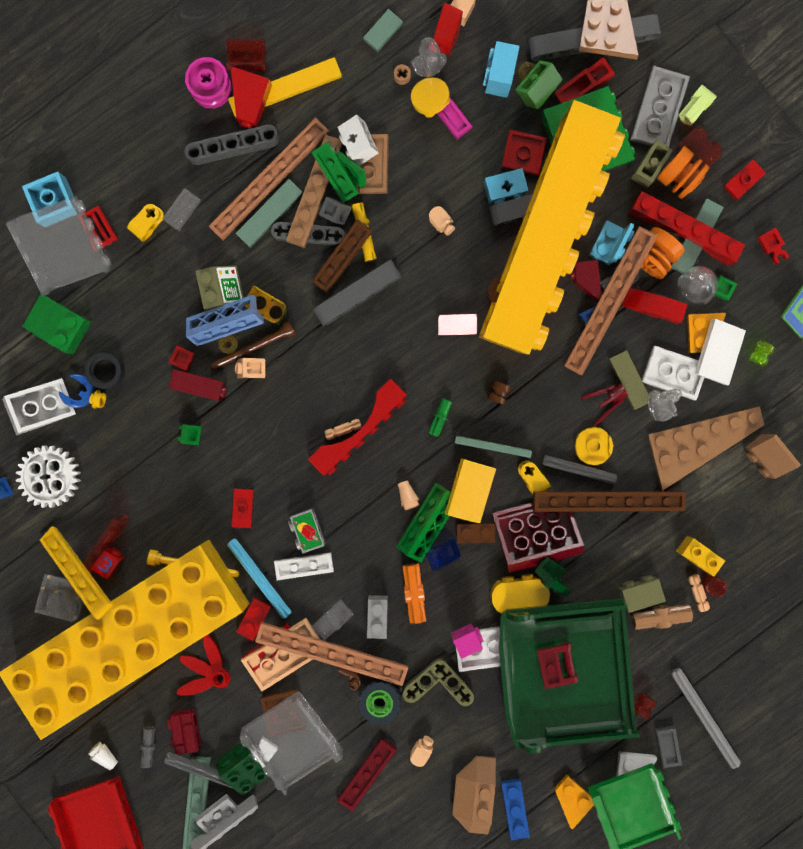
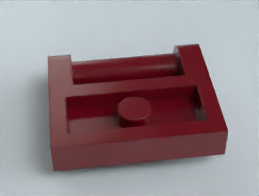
[536,642,579,689]

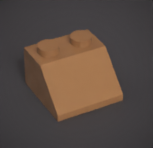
[744,434,801,479]

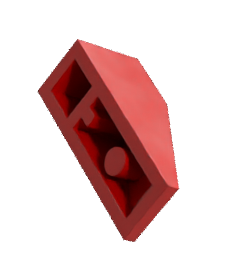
[432,3,463,56]

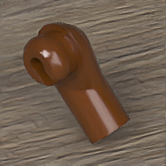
[338,668,361,690]

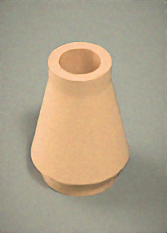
[397,480,419,510]

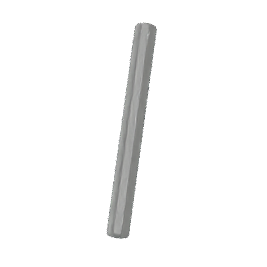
[671,668,740,769]

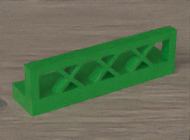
[396,483,451,562]

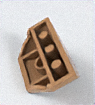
[452,755,496,834]

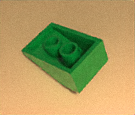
[22,294,92,355]

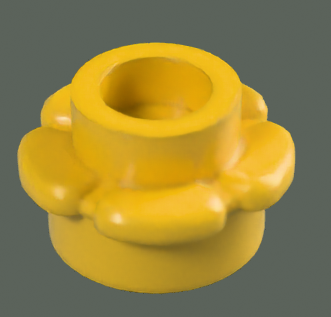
[89,390,106,409]

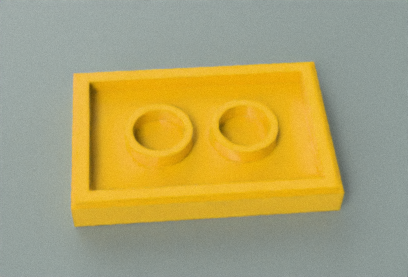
[445,459,496,523]

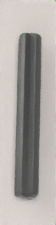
[542,455,617,484]
[164,752,232,788]

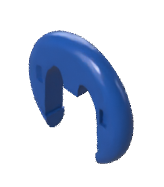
[59,374,95,408]

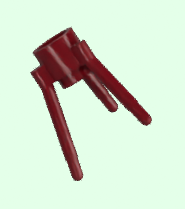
[581,384,628,427]

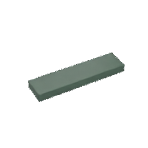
[236,179,303,248]
[671,199,724,276]
[454,436,532,458]

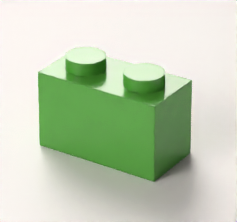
[515,60,563,109]

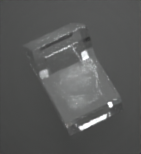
[312,600,353,640]

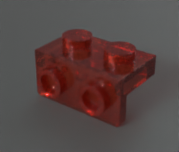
[226,39,267,71]

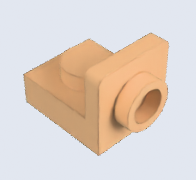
[235,358,265,378]

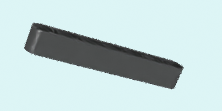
[528,14,661,61]

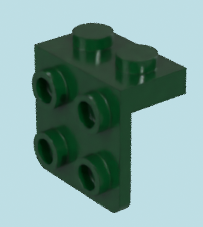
[216,738,272,795]

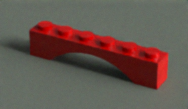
[628,191,745,266]
[308,379,407,476]

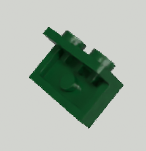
[535,557,572,596]

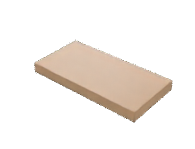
[241,618,320,691]

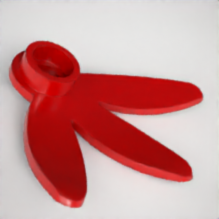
[176,634,230,696]

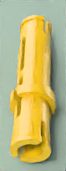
[352,203,377,262]

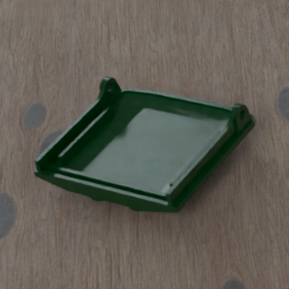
[498,598,640,754]

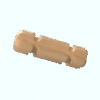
[325,419,362,440]
[688,574,710,612]

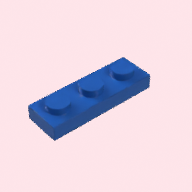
[501,778,530,841]

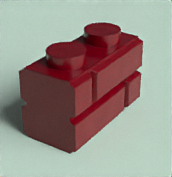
[167,708,201,755]

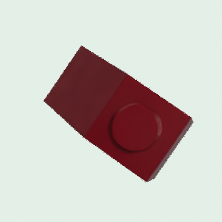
[569,260,602,301]

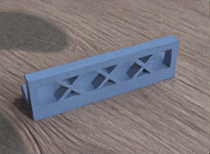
[186,295,264,346]

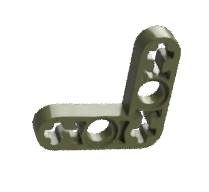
[403,658,474,706]

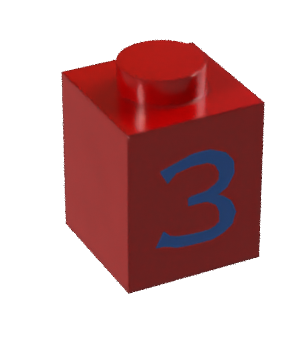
[91,547,125,580]

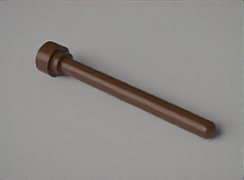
[210,321,296,370]

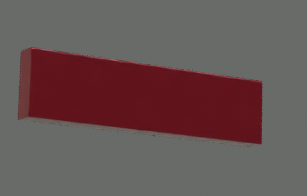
[337,737,397,812]

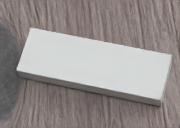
[274,552,334,580]

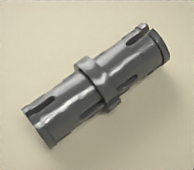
[140,726,156,768]

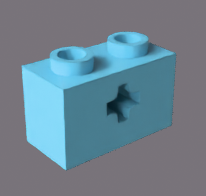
[484,168,528,205]

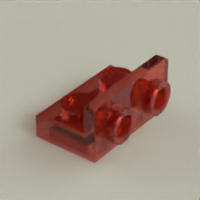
[678,127,722,169]

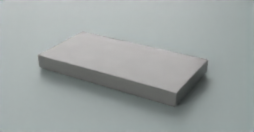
[630,65,690,147]

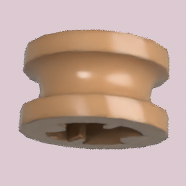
[394,64,411,85]

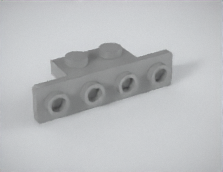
[190,794,258,849]

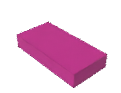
[437,98,472,140]

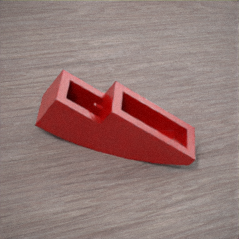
[554,57,615,103]
[622,288,688,324]

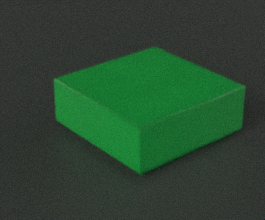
[710,275,737,301]

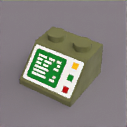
[195,266,244,311]

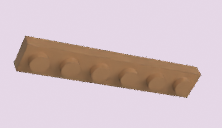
[286,135,343,248]

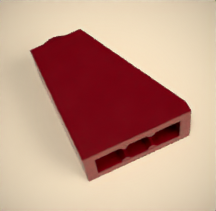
[168,369,227,401]

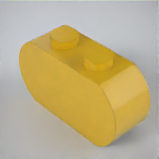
[490,574,550,613]

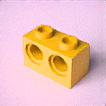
[676,536,725,576]

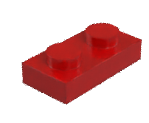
[236,597,272,641]

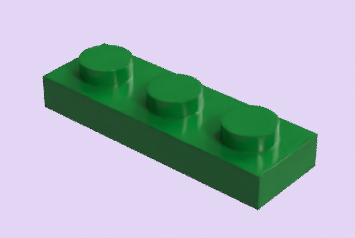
[311,141,360,203]

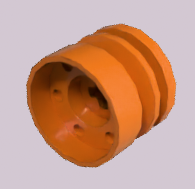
[657,146,710,199]
[641,227,684,279]

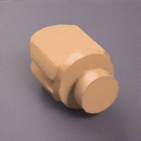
[429,206,455,236]
[410,736,434,767]

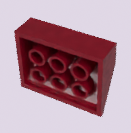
[492,502,584,573]

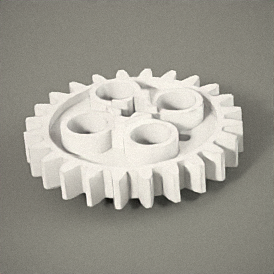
[16,446,81,508]

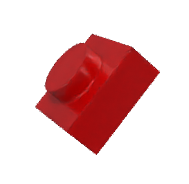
[169,345,195,371]

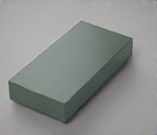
[363,9,403,52]

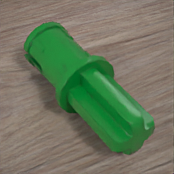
[429,398,453,437]

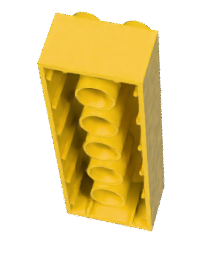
[479,100,625,354]
[0,540,250,740]

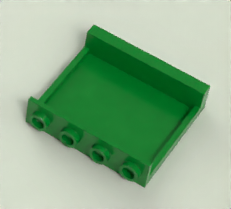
[541,86,635,172]
[587,763,681,849]

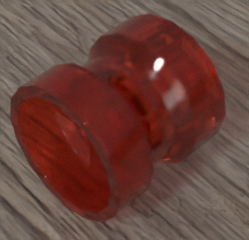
[702,575,727,597]
[634,693,658,720]

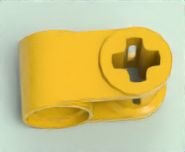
[127,204,164,242]
[518,461,551,495]

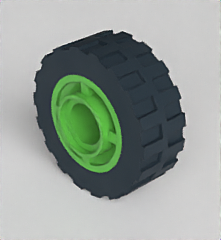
[358,679,401,725]

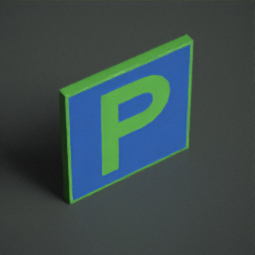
[781,285,803,338]

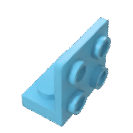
[589,220,635,266]

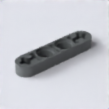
[271,222,345,246]

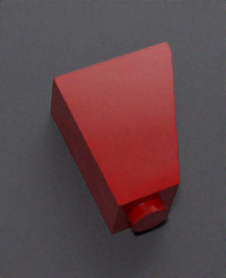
[231,67,272,129]

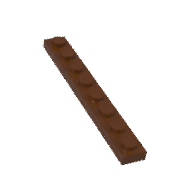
[533,491,686,512]

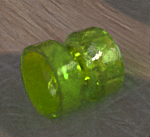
[748,340,775,366]

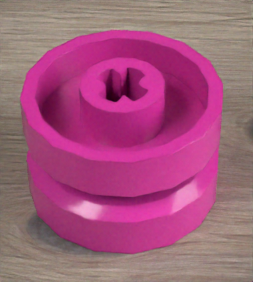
[185,57,232,109]

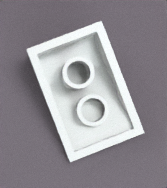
[2,378,76,435]

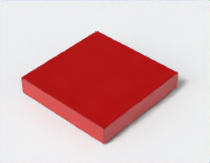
[501,130,547,177]

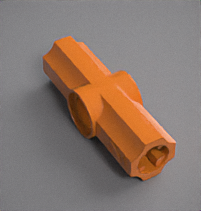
[403,563,426,624]

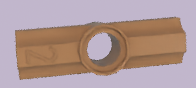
[631,604,693,630]

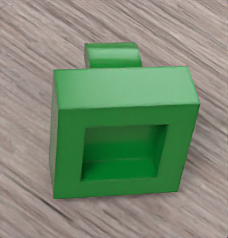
[177,424,201,445]

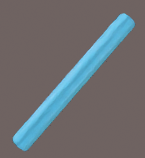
[227,539,291,619]

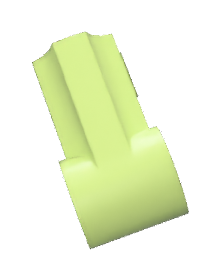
[678,84,717,126]

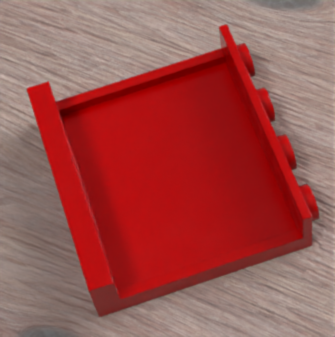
[48,776,144,849]

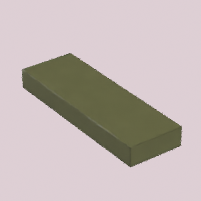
[609,350,652,410]

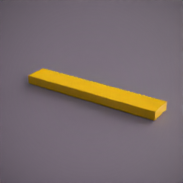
[228,57,342,118]
[39,526,113,619]

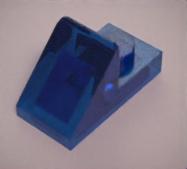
[425,539,461,571]

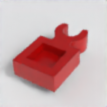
[757,228,789,265]

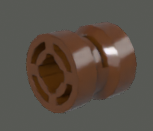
[487,381,511,405]

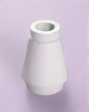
[88,742,118,770]

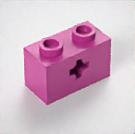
[451,623,484,659]

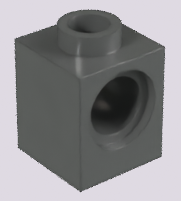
[319,197,352,225]

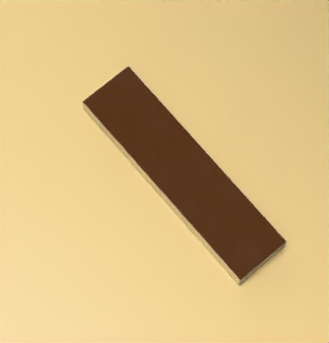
[312,219,373,293]

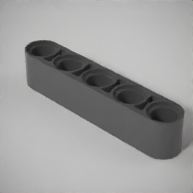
[185,125,279,165]
[489,194,533,227]
[313,260,402,327]

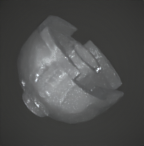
[677,266,719,304]

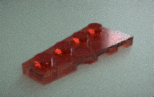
[82,515,130,573]

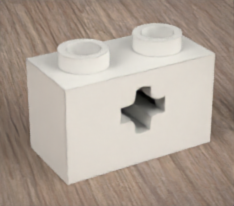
[338,115,379,165]

